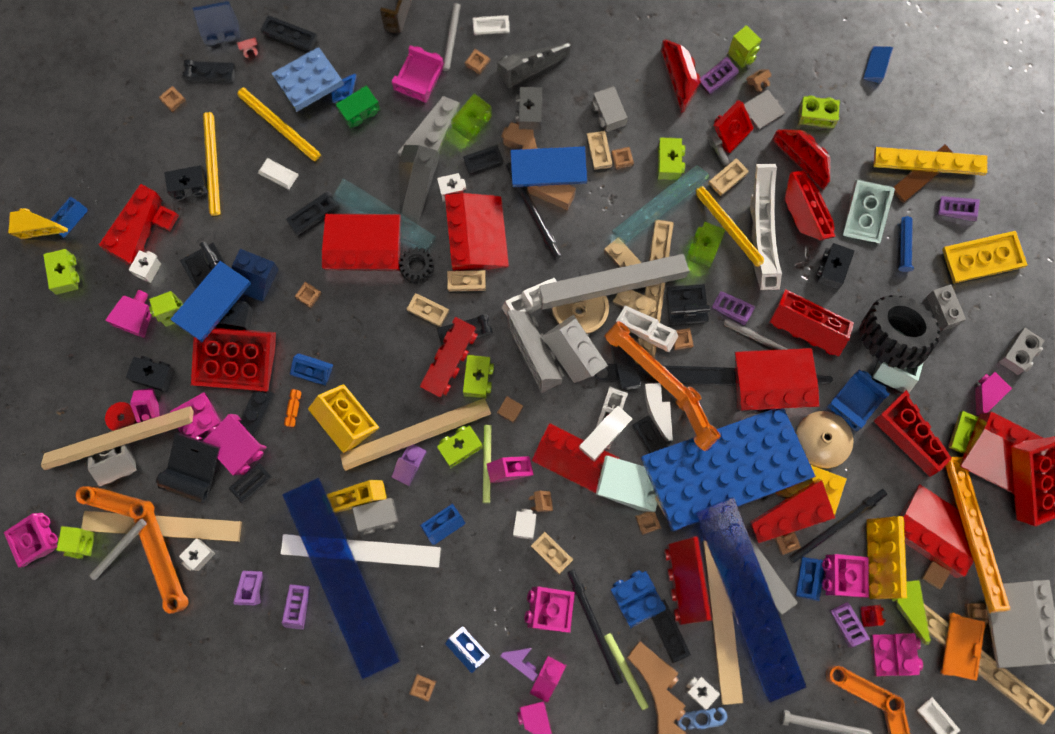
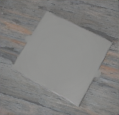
[744,90,785,130]

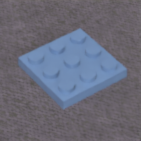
[272,47,344,111]

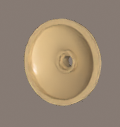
[552,296,609,334]
[795,411,853,469]

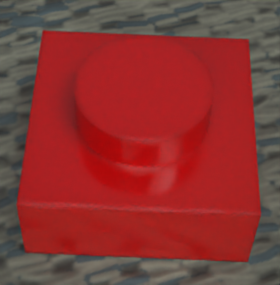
[152,206,179,231]

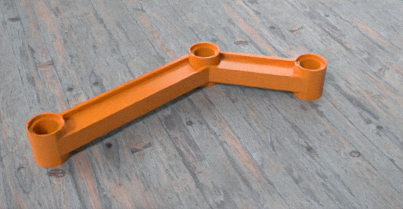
[605,321,721,451]
[75,486,188,614]
[825,666,910,734]

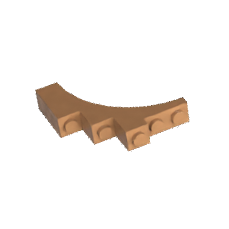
[502,107,576,211]
[626,641,686,734]

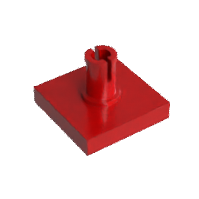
[714,100,754,153]

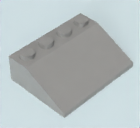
[507,310,564,393]
[986,580,1055,668]

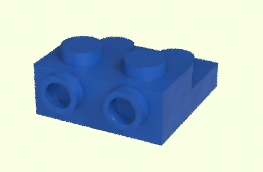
[611,571,666,628]

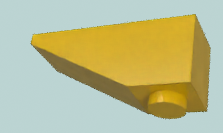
[8,208,68,239]
[323,480,387,515]

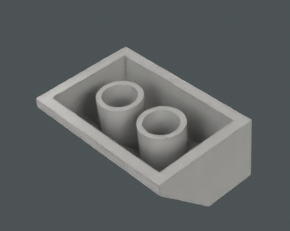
[542,314,608,383]

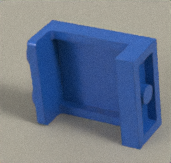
[827,369,890,432]

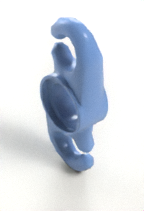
[676,707,727,731]

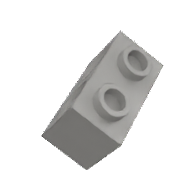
[999,328,1045,375]

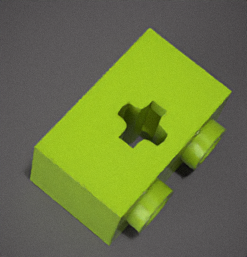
[728,25,762,68]
[658,138,685,180]
[43,249,80,295]
[149,291,183,327]
[463,355,494,399]
[437,425,483,469]

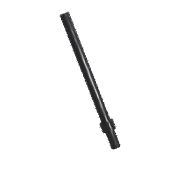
[506,162,561,259]
[789,489,887,563]
[567,569,623,685]

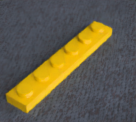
[874,147,987,176]

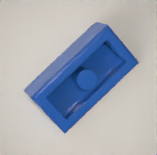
[863,46,893,84]
[50,197,88,237]
[290,353,333,386]
[420,503,465,545]
[796,557,825,601]
[445,626,489,673]

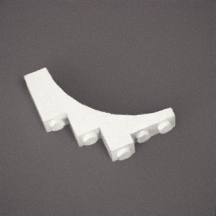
[750,164,782,290]

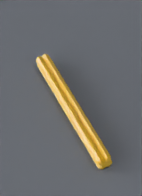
[237,88,321,161]
[203,112,220,216]
[696,186,764,267]

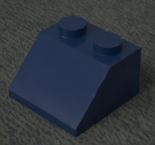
[193,1,241,45]
[231,249,279,302]

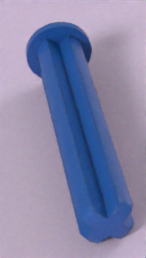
[898,216,914,272]

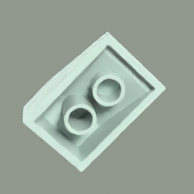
[843,179,895,243]
[872,328,924,393]
[596,456,657,512]

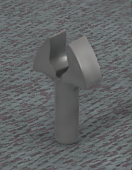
[707,132,730,166]

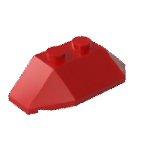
[661,40,700,113]
[772,130,830,190]
[785,171,835,240]

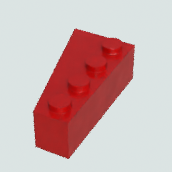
[99,184,163,266]
[420,317,478,398]
[874,390,952,477]
[750,478,835,543]

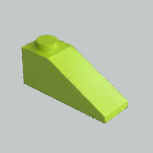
[892,580,930,645]

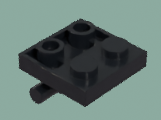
[180,241,225,290]
[666,284,710,325]

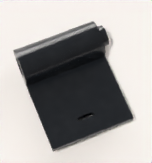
[156,432,220,504]

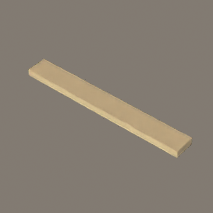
[635,219,674,364]
[340,398,491,471]
[41,406,194,470]
[81,511,242,542]
[703,540,743,705]
[924,604,1055,725]

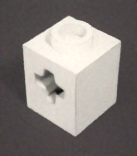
[437,173,467,202]
[129,250,161,283]
[513,509,536,540]
[179,538,215,571]
[686,677,720,710]

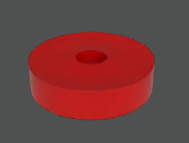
[105,402,137,431]

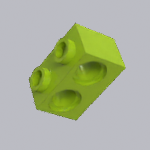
[798,95,840,128]
[57,526,95,559]

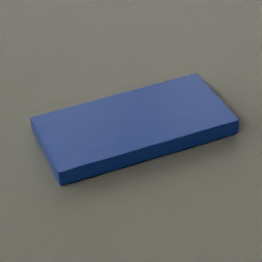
[511,146,587,187]
[170,261,251,342]

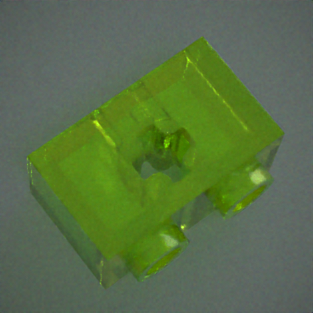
[451,94,492,140]
[688,222,725,268]

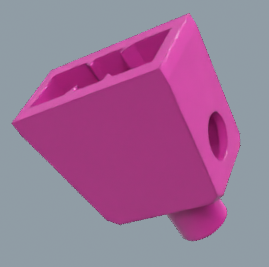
[105,290,151,338]

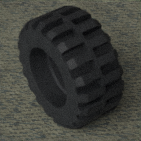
[859,295,940,369]

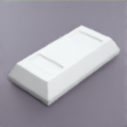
[473,15,509,35]
[258,158,298,190]
[917,697,960,734]

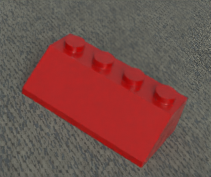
[770,289,854,357]
[532,423,620,493]

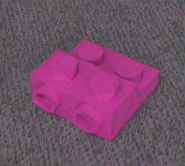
[170,392,221,441]
[4,513,58,568]
[822,554,869,598]
[524,587,575,633]
[871,633,923,676]

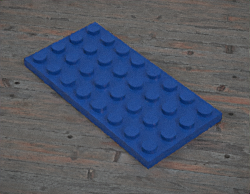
[641,408,816,532]

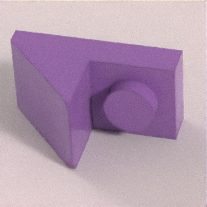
[392,444,427,486]
[234,571,263,606]
[501,648,538,681]

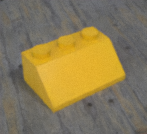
[308,384,379,453]

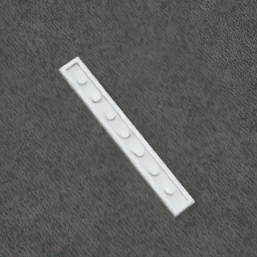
[281,534,441,568]

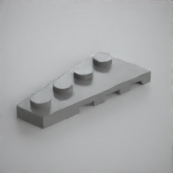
[397,96,460,156]

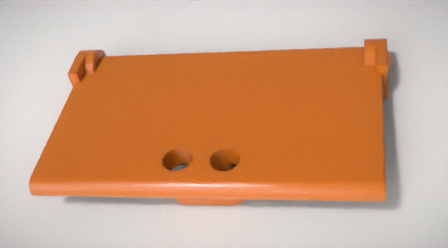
[940,613,986,681]

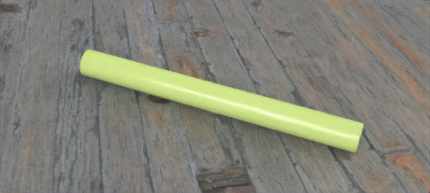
[482,425,492,503]
[604,633,649,710]

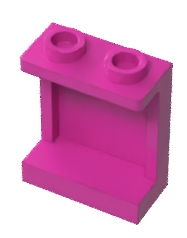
[392,45,443,103]
[203,414,267,475]

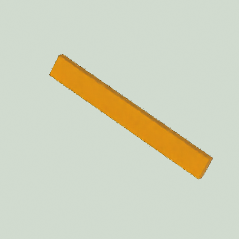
[945,457,1010,613]

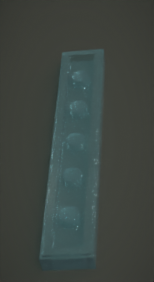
[612,165,710,244]
[334,178,436,252]

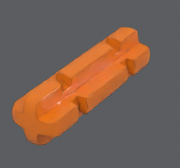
[284,389,301,427]

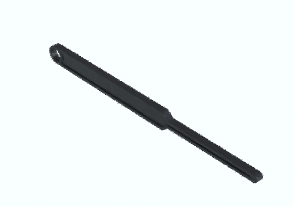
[594,364,833,386]

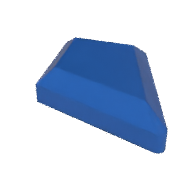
[332,74,356,103]

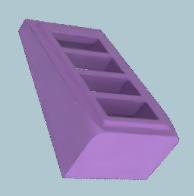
[700,57,739,94]
[938,196,980,221]
[711,291,755,326]
[282,585,310,629]
[830,602,869,648]

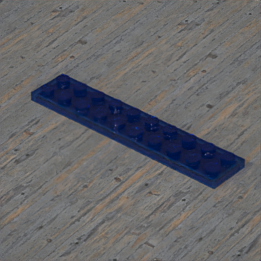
[282,478,400,679]
[695,497,807,703]

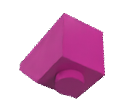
[975,372,1012,417]
[130,388,160,423]
[487,456,534,483]
[530,656,566,703]
[517,701,552,734]

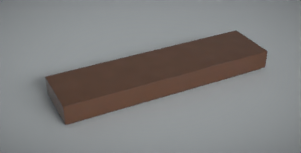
[893,144,954,203]

